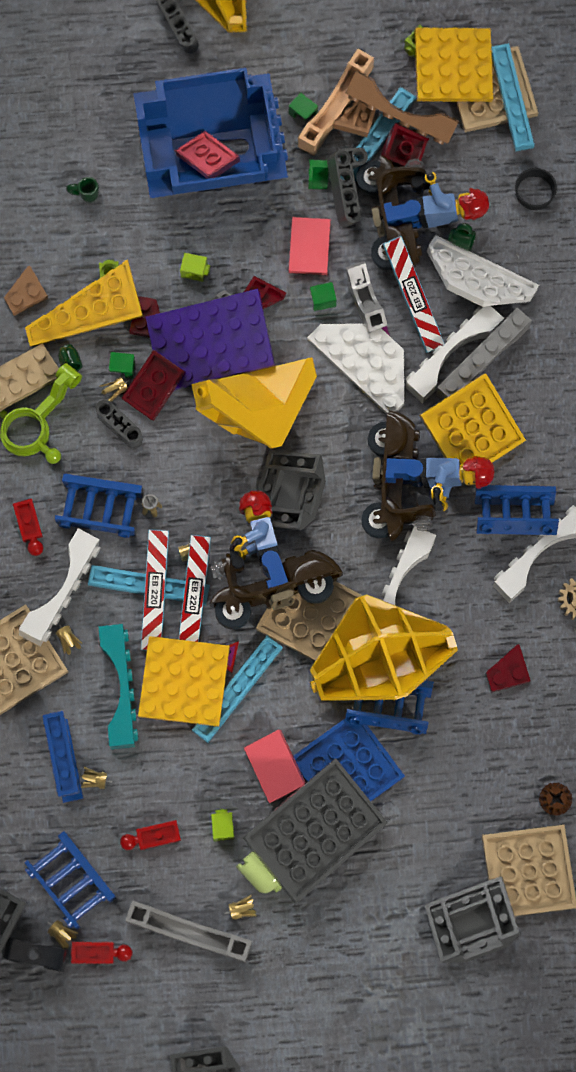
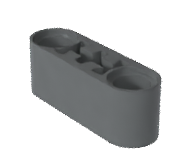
[96,399,143,448]

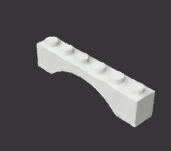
[405,306,504,403]
[493,505,576,603]
[381,526,436,605]
[19,528,101,646]

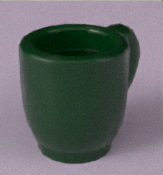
[66,177,99,203]
[448,223,476,251]
[58,345,83,371]

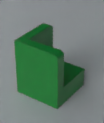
[288,93,318,120]
[308,160,328,190]
[310,282,337,311]
[109,352,136,379]

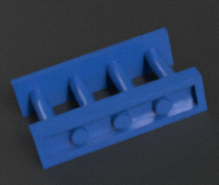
[55,473,143,538]
[474,485,559,535]
[345,680,434,735]
[42,711,84,803]
[24,831,116,930]

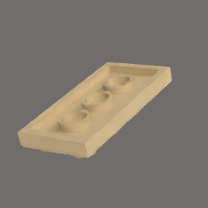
[0,343,59,411]

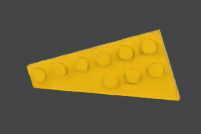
[25,259,143,347]

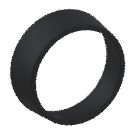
[515,168,557,210]

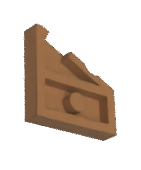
[332,100,376,138]
[4,265,48,316]

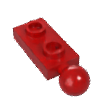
[13,498,44,556]
[120,820,181,851]
[71,942,133,964]

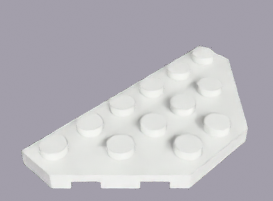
[427,235,539,306]
[307,324,404,414]

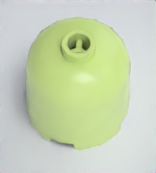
[236,851,282,893]

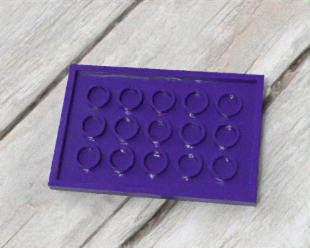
[146,289,275,390]

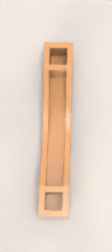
[298,49,374,156]

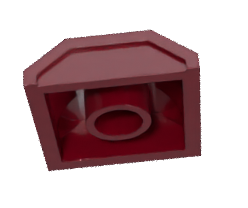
[382,124,429,167]

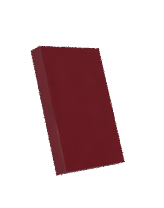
[121,350,186,421]

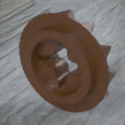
[539,783,572,816]

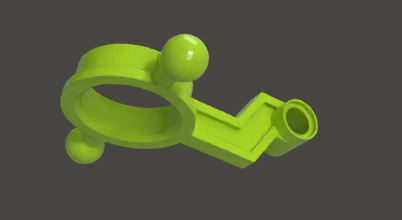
[0,363,82,464]

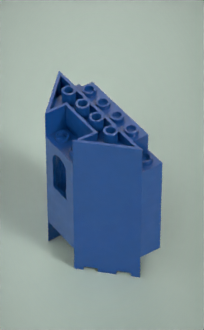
[133,68,288,198]

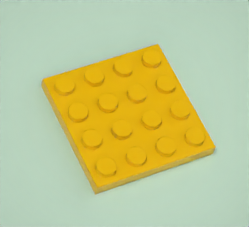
[415,28,493,102]
[419,373,526,482]
[138,636,230,727]

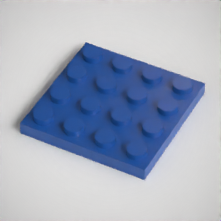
[293,718,405,802]

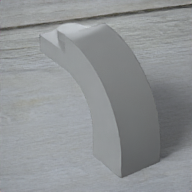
[345,261,388,332]

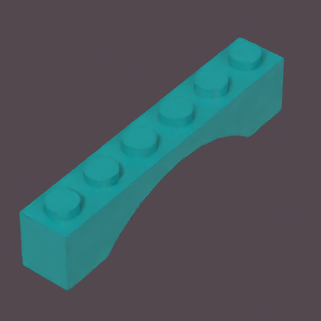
[98,624,139,750]

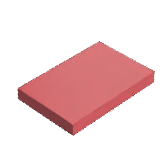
[175,131,240,179]
[289,217,330,275]
[244,729,305,803]

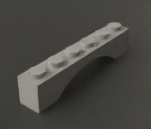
[436,307,532,400]
[125,901,252,963]

